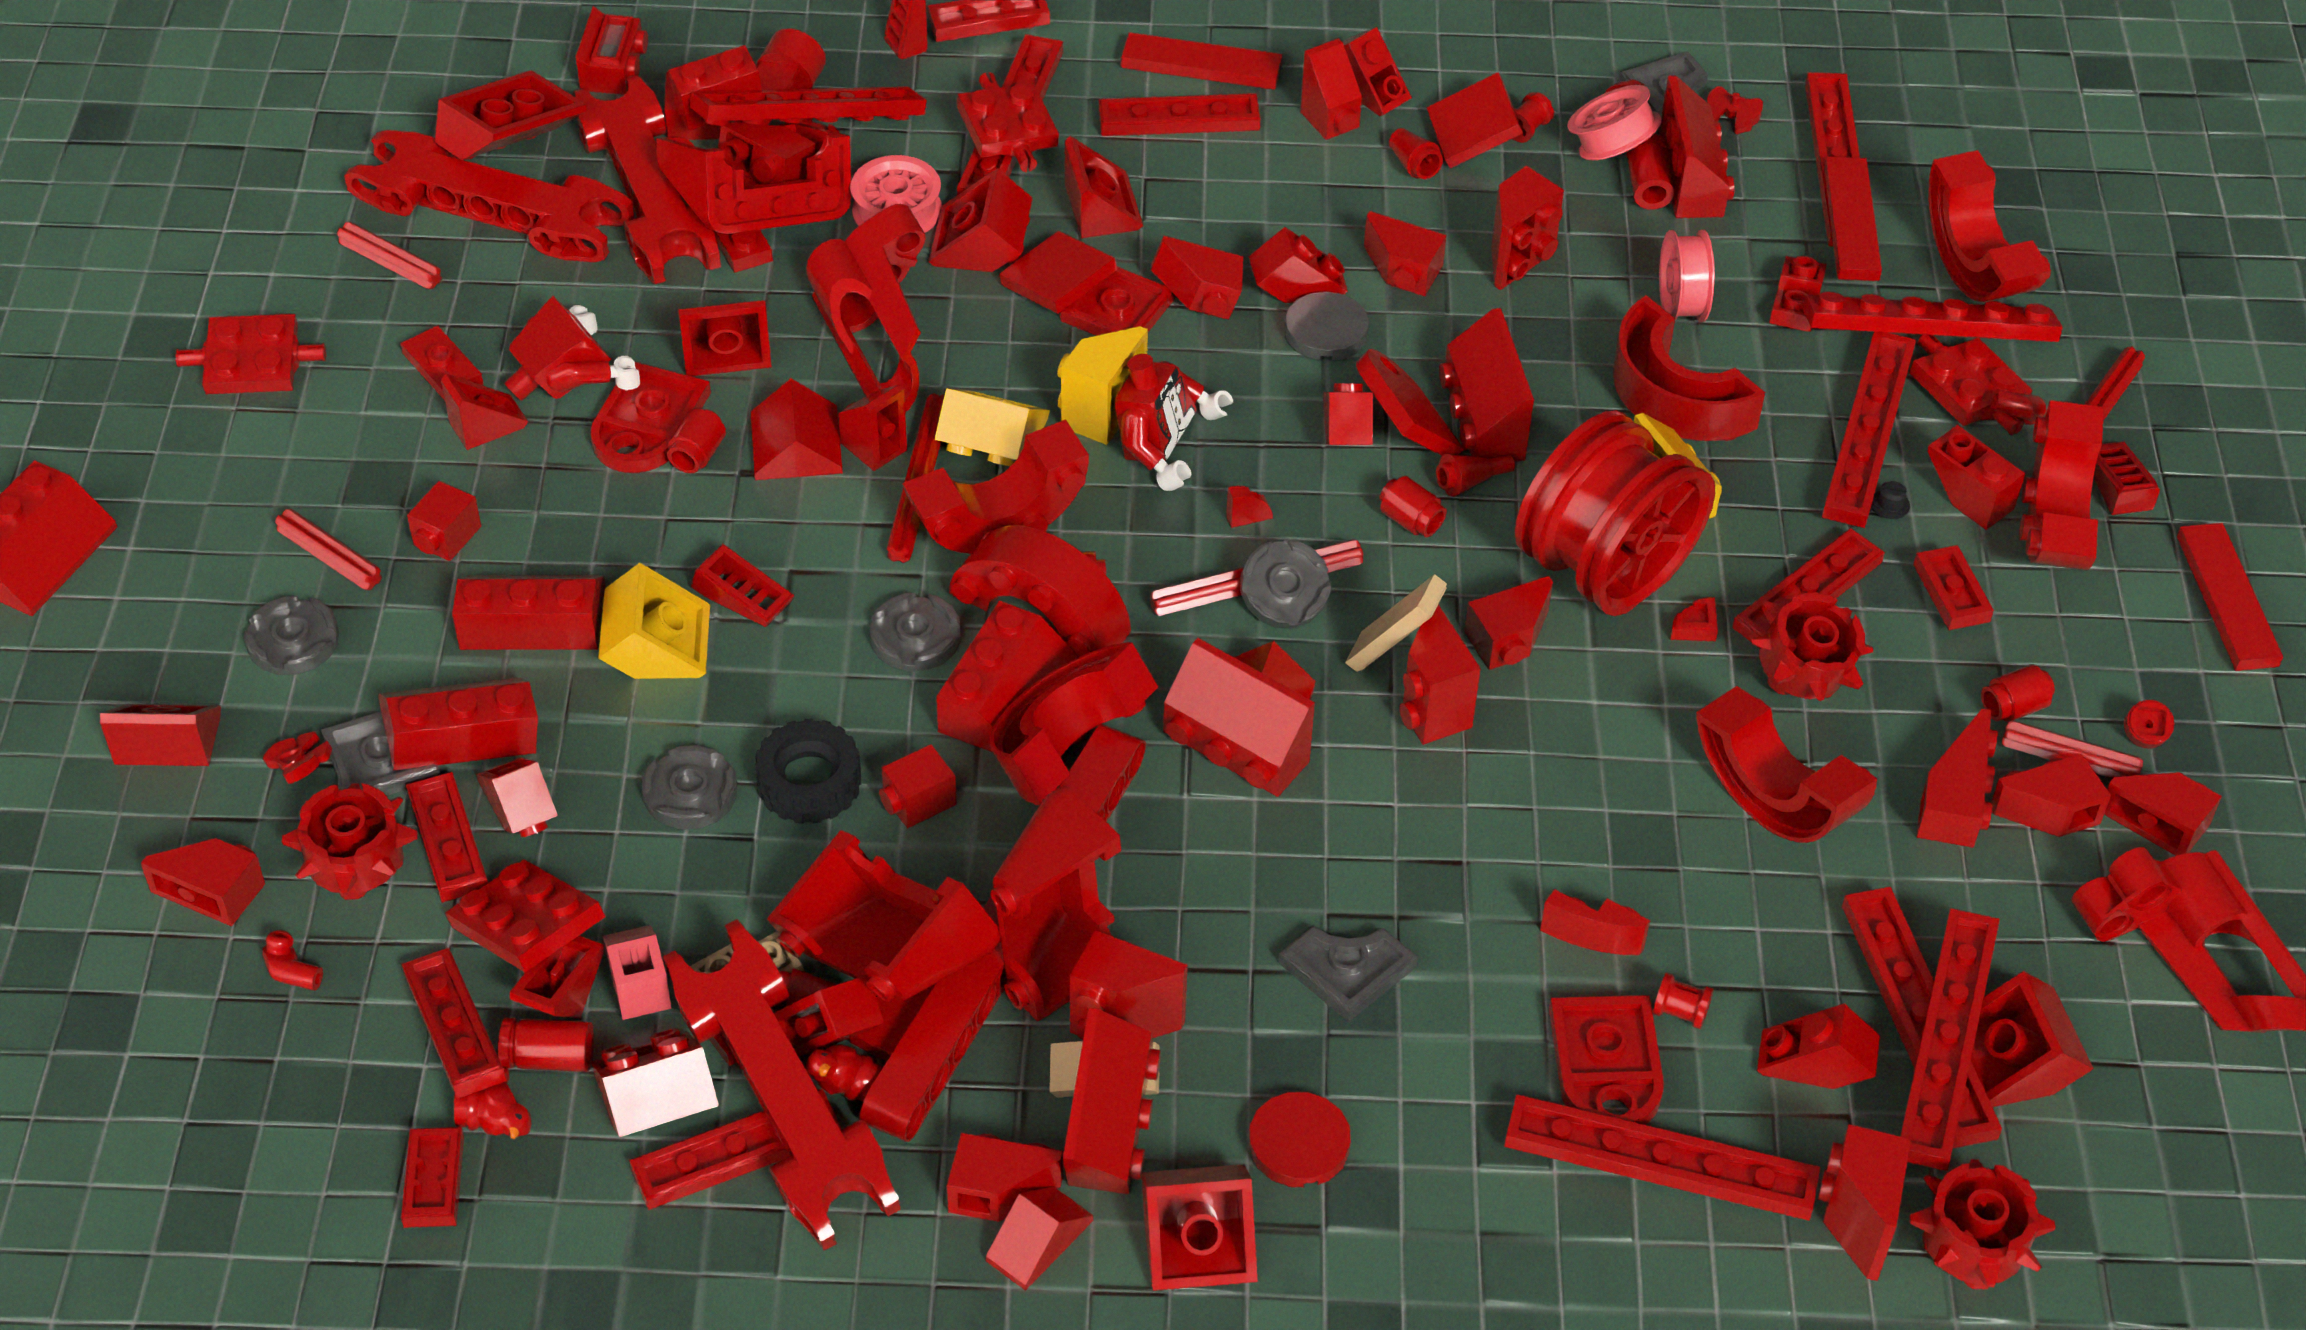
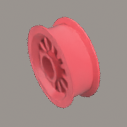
[1567,85,1662,160]
[850,155,942,233]
[1659,229,1715,323]

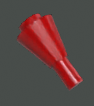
[1436,454,1515,497]

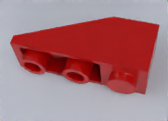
[1916,709,1998,848]

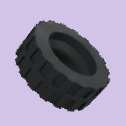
[755,719,861,824]

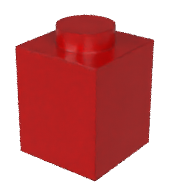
[407,481,482,561]
[879,744,957,829]

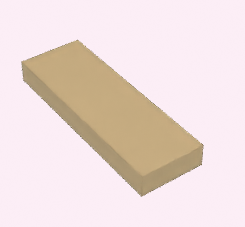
[1345,574,1447,672]

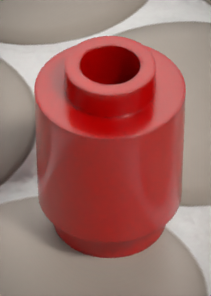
[667,409,726,473]
[1379,476,1447,538]
[1981,664,2055,722]

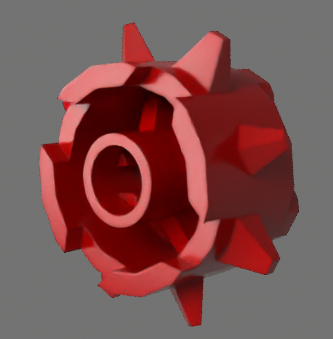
[1751,591,1873,701]
[281,783,418,900]
[1909,1159,2056,1290]

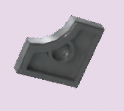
[1619,51,1708,130]
[1278,926,1418,1022]

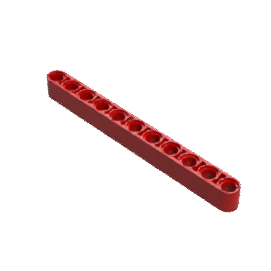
[860,724,1146,1142]

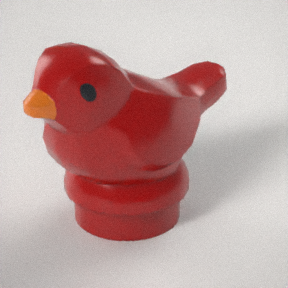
[805,1045,882,1102]
[454,1068,532,1139]

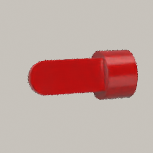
[734,28,826,125]

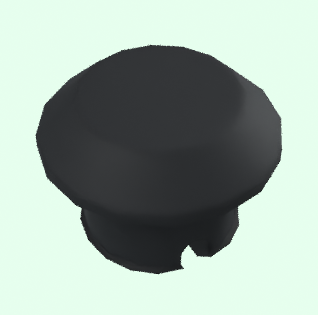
[1871,481,1910,519]

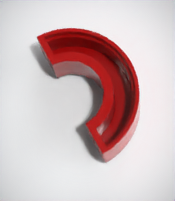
[1928,150,2051,302]
[1613,295,1765,441]
[2019,400,2104,571]
[902,419,1089,554]
[949,525,1131,657]
[989,642,1159,805]
[1696,686,1877,843]

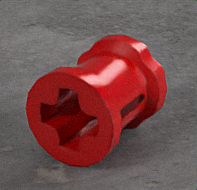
[1512,92,1554,143]
[1653,972,1714,1030]

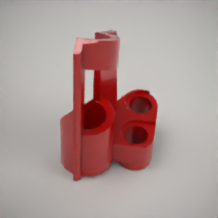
[806,204,926,413]
[2071,847,2306,1033]

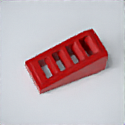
[885,0,928,59]
[2094,441,2160,515]
[691,544,794,627]

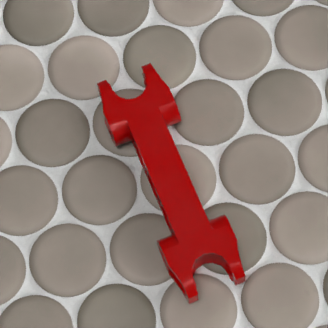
[573,75,721,284]
[344,130,634,262]
[663,919,901,1251]

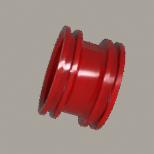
[1515,410,1716,616]

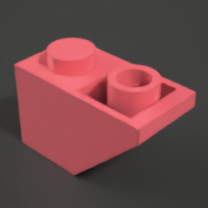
[602,925,672,1020]

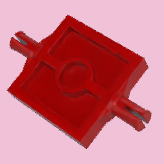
[957,72,1059,172]
[175,314,326,394]
[1909,334,2033,436]

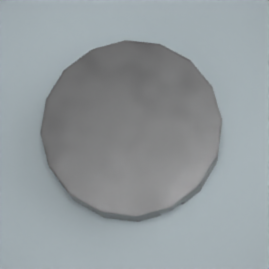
[1285,292,1369,361]
[1240,539,1331,629]
[870,593,961,671]
[244,596,339,675]
[642,745,737,830]

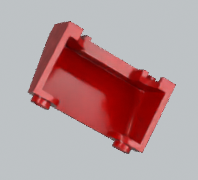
[656,123,851,234]
[991,785,1127,1022]
[767,830,1001,1002]

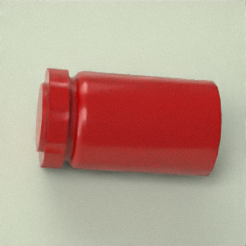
[1626,134,1675,210]
[497,1018,594,1072]

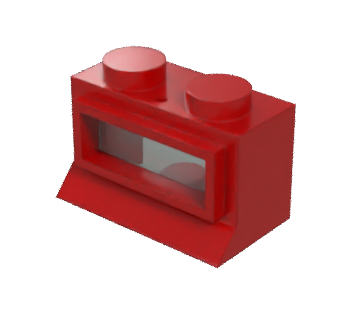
[576,6,648,95]

